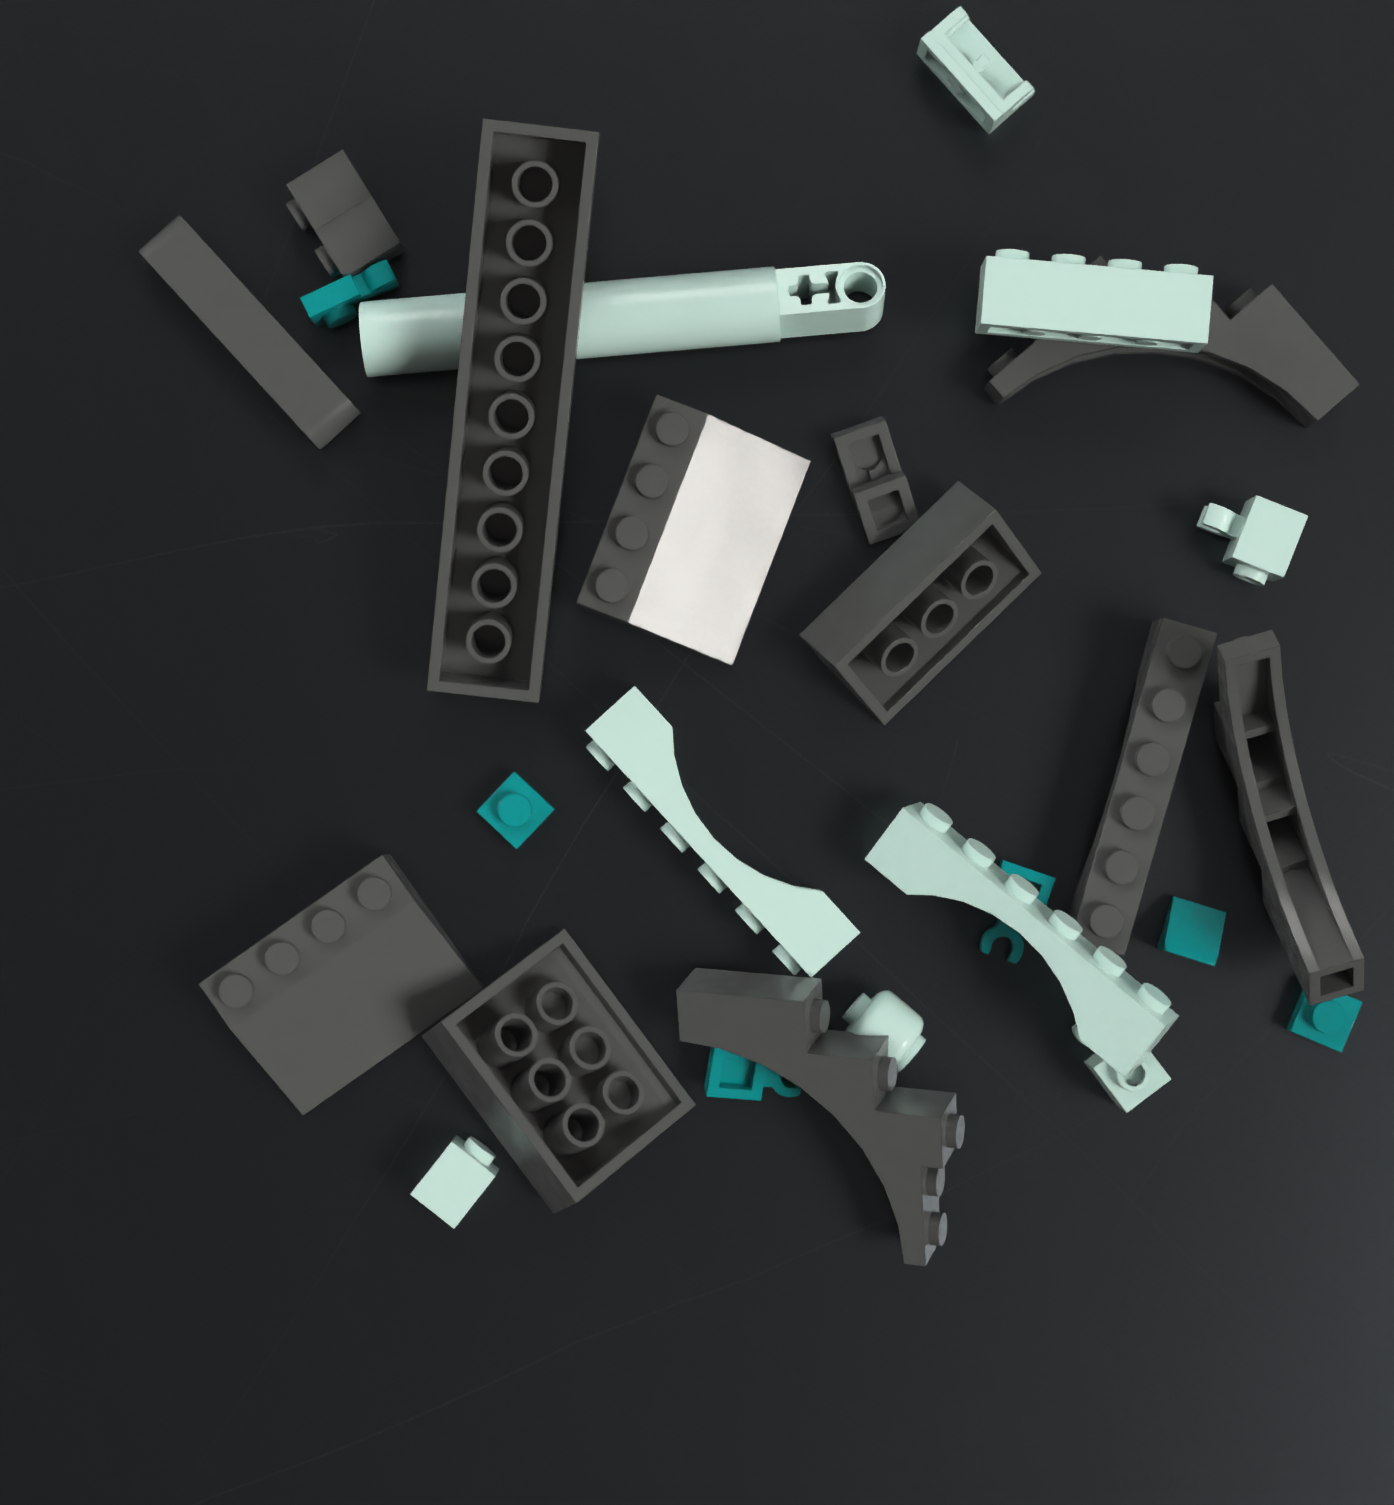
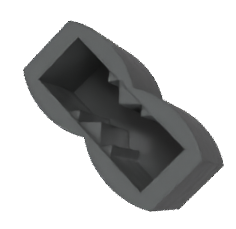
[286,149,406,278]

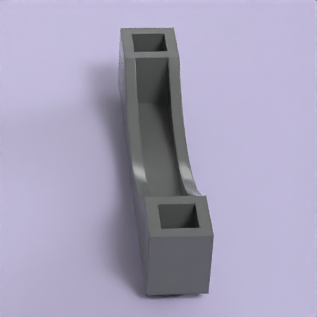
[1068,617,1217,956]

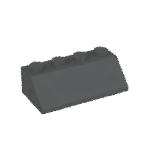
[799,481,1041,725]

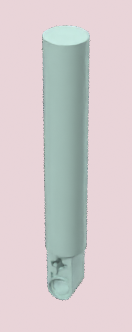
[359,262,886,377]

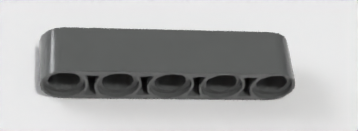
[138,215,361,450]

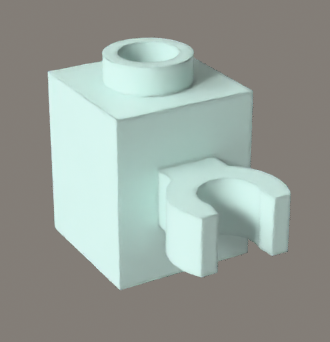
[1196,495,1308,586]
[1072,1024,1171,1113]

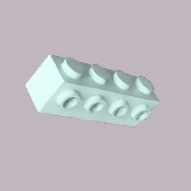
[975,249,1214,353]

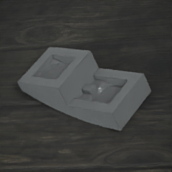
[830,416,919,545]

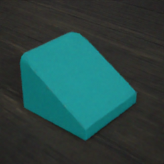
[1156,896,1226,966]

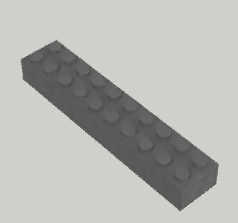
[427,118,600,703]

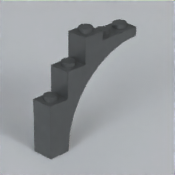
[984,256,1360,428]
[1213,630,1364,1006]
[676,968,965,1267]

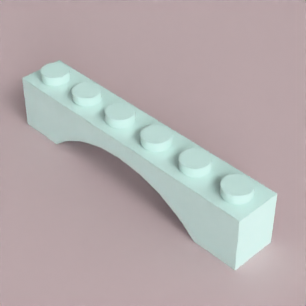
[585,686,861,978]
[865,802,1179,1078]

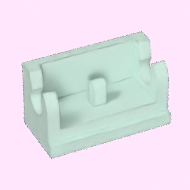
[916,6,1035,134]

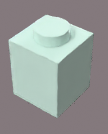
[410,1135,499,1229]

